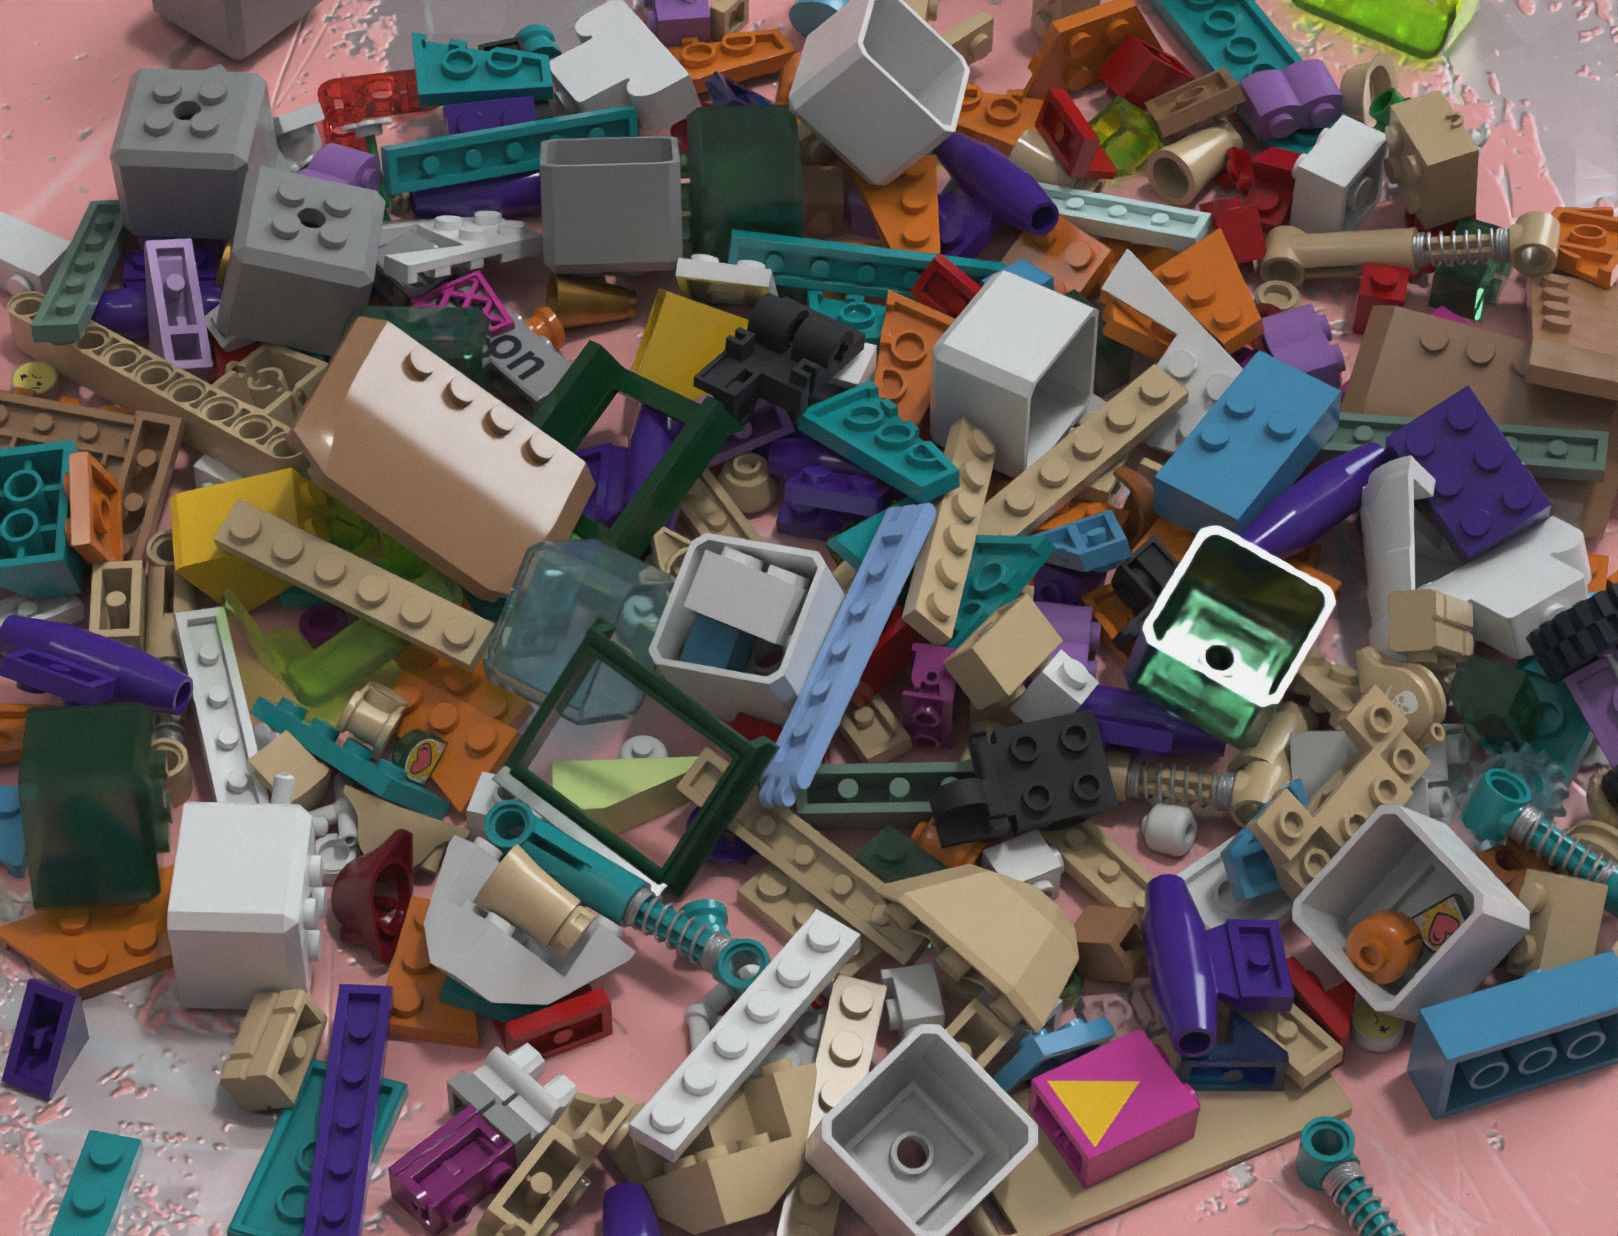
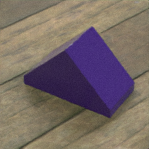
[1,978,89,1098]

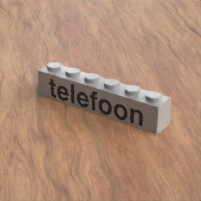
[374,229,574,422]

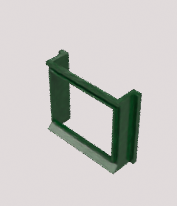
[530,340,745,568]
[492,616,781,898]

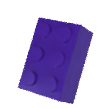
[1385,385,1552,565]

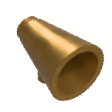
[546,271,637,329]

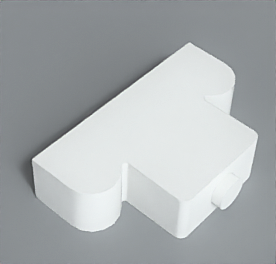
[550,0,702,131]
[1422,516,1592,659]

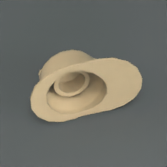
[1340,52,1397,128]

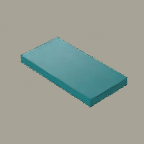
[227,1059,409,1236]

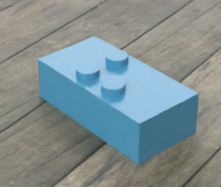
[1153,350,1342,554]
[1407,950,1618,1121]

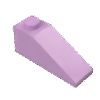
[144,238,213,382]

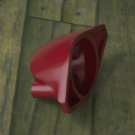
[331,829,413,965]

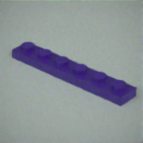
[303,984,394,1236]

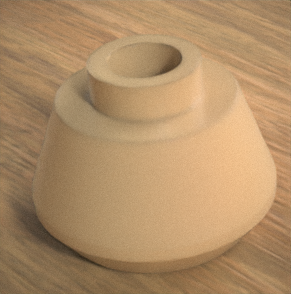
[716,452,779,514]

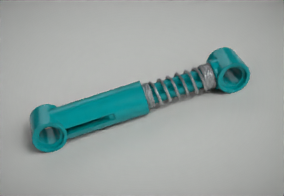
[1461,768,1618,919]
[484,799,771,1001]
[1296,1116,1406,1236]

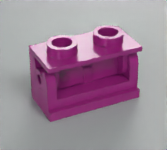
[902,642,963,750]
[388,1104,516,1236]

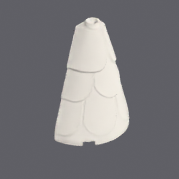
[1360,455,1466,708]

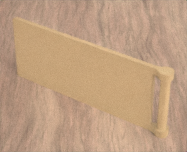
[911,1012,1353,1236]

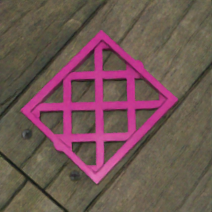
[409,270,515,357]

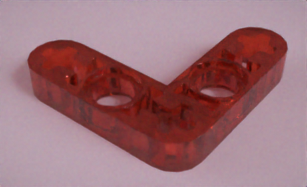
[317,69,439,153]

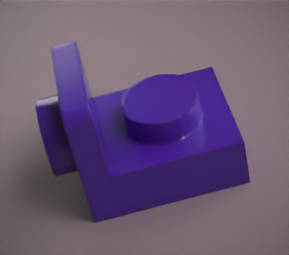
[1033,563,1108,605]

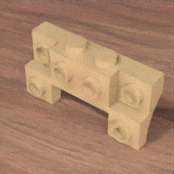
[1246,684,1432,901]
[468,1091,636,1236]

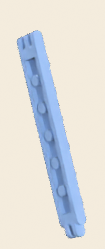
[759,503,936,808]

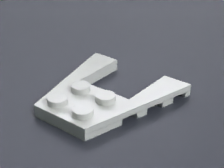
[379,211,543,284]
[1074,249,1243,455]

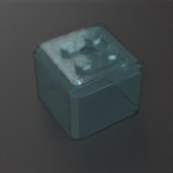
[482,539,676,726]

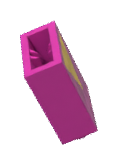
[1028,1028,1200,1189]

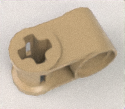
[335,682,408,754]

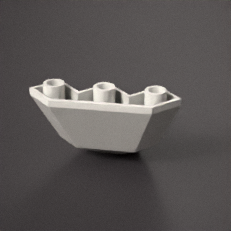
[1290,723,1470,826]
[423,835,636,1005]

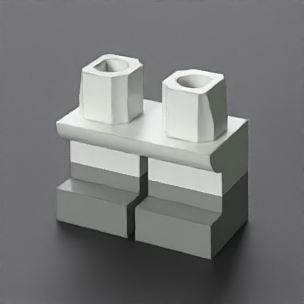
[447,1042,578,1170]

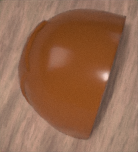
[1113,466,1159,550]

